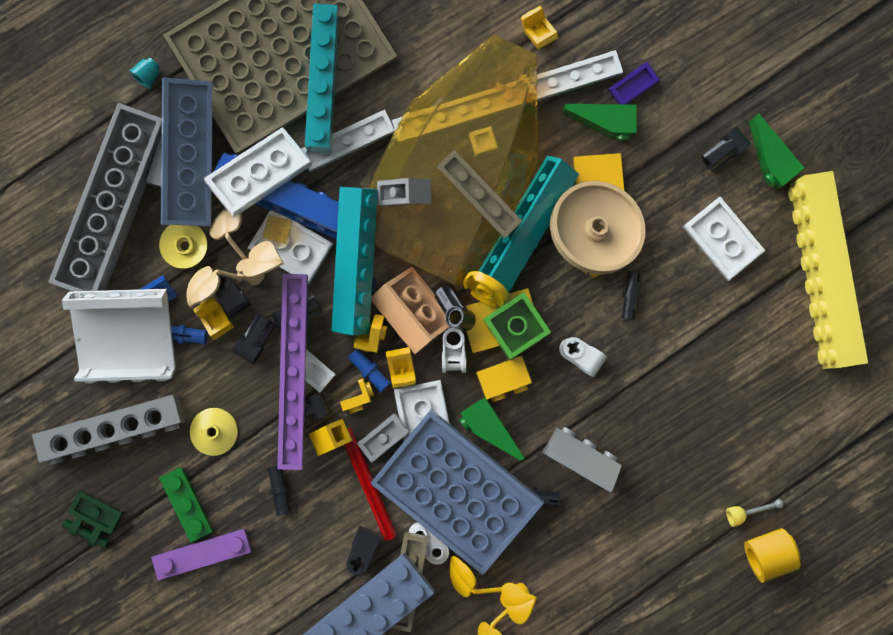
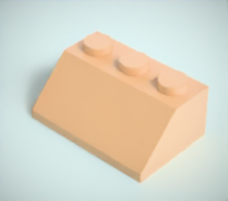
[371,267,449,354]

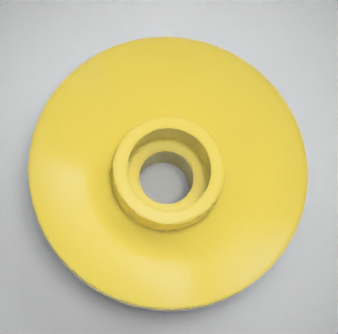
[159,225,208,269]
[190,408,238,456]

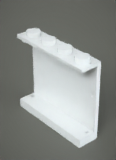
[62,289,176,384]

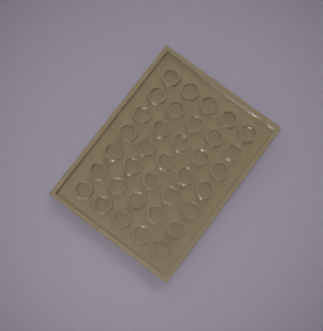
[163,0,398,155]

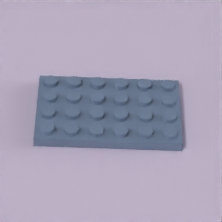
[370,409,544,575]

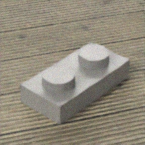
[357,413,410,463]

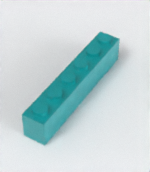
[305,4,340,153]
[478,155,579,293]
[332,187,378,335]

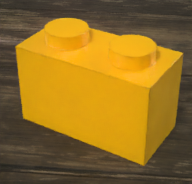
[476,356,532,402]

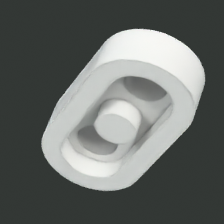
[409,522,449,564]

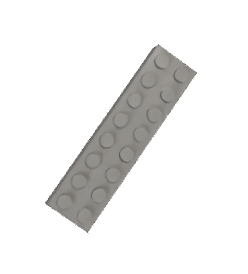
[48,103,162,292]

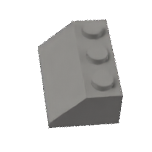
[542,427,622,492]

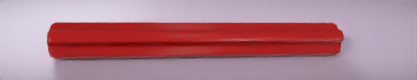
[344,428,397,541]

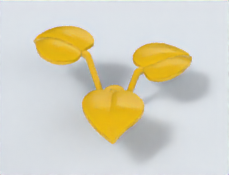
[450,555,537,635]

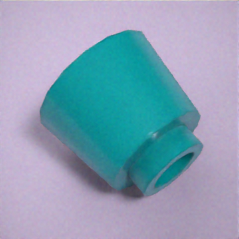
[129,58,160,89]

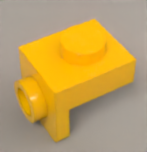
[521,6,558,50]
[194,297,234,340]
[354,314,387,353]
[386,347,416,388]
[340,379,374,414]

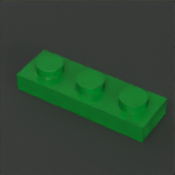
[159,466,214,543]

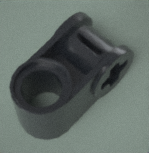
[215,275,251,318]
[346,525,382,575]

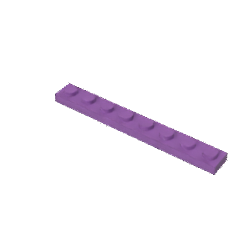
[277,274,308,470]

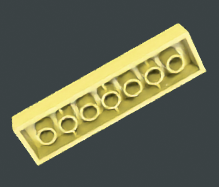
[788,171,868,369]

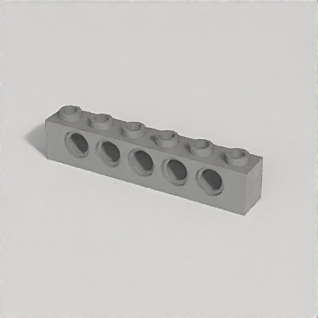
[32,395,186,465]

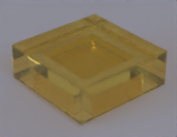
[262,215,293,245]

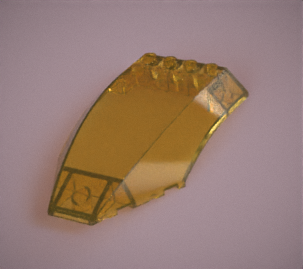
[368,34,538,290]

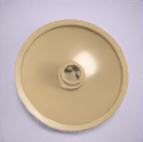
[550,181,646,274]

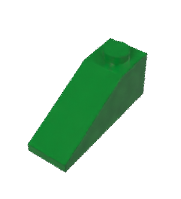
[563,104,637,142]
[749,114,804,190]
[459,397,525,461]

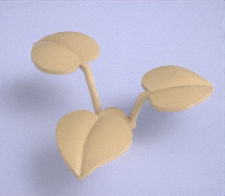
[187,208,284,308]

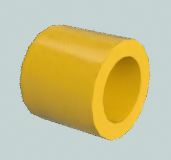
[744,528,801,583]

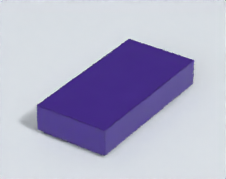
[608,62,661,105]

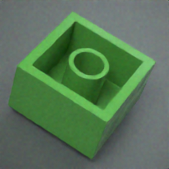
[482,292,551,360]

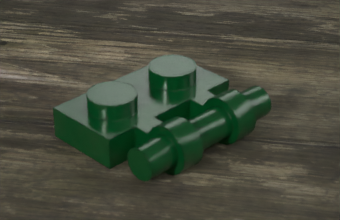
[61,490,124,549]

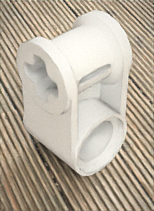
[442,328,466,373]
[559,337,607,377]

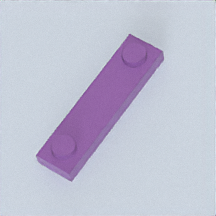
[151,528,252,580]

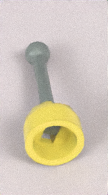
[726,499,784,527]

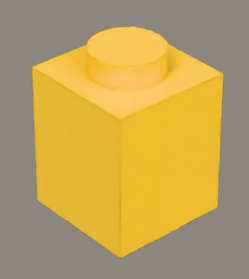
[309,419,352,456]

